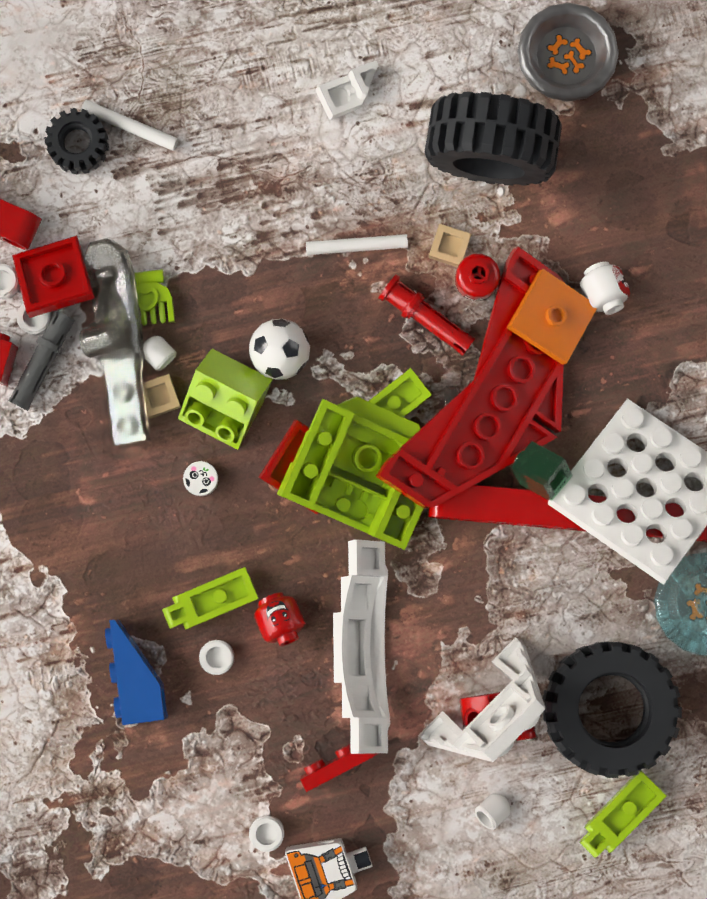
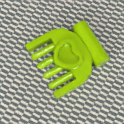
[121,269,175,328]

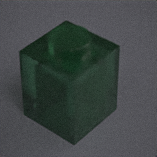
[511,441,573,501]

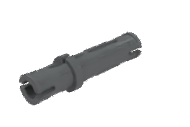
[8,310,76,411]

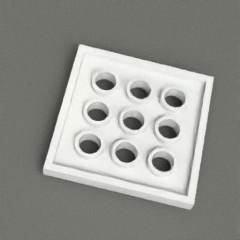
[548,398,707,585]

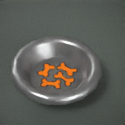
[517,2,619,102]

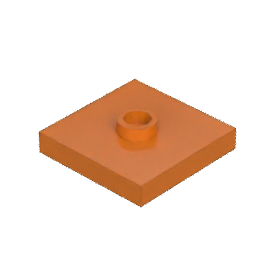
[507,269,597,365]

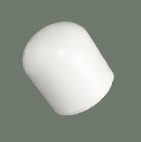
[141,336,176,371]
[475,794,511,830]

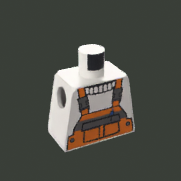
[285,838,373,899]

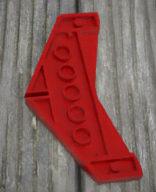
[376,246,565,508]

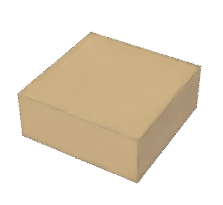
[428,224,471,267]
[137,374,181,419]

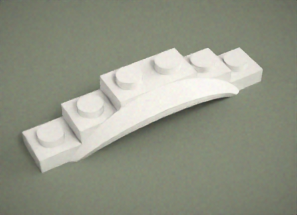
[333,540,390,754]

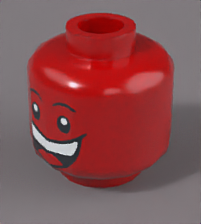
[455,254,500,301]
[254,592,305,647]

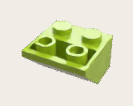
[178,348,273,450]

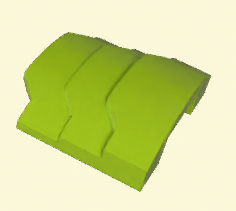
[277,396,424,550]

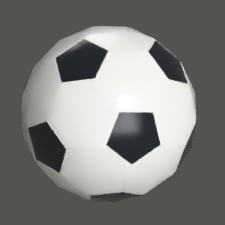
[249,319,310,380]

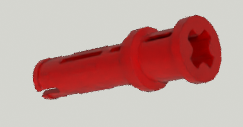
[378,274,475,356]

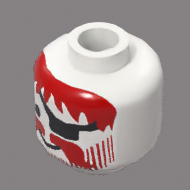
[580,261,630,315]

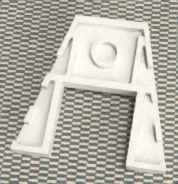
[418,637,545,762]

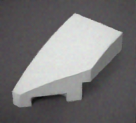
[316,61,378,120]

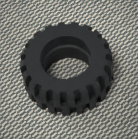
[424,92,562,186]
[543,641,682,778]

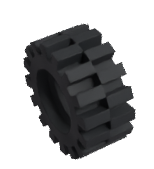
[44,108,109,174]

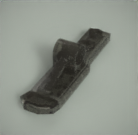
[79,238,150,446]

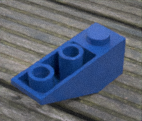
[105,620,168,725]

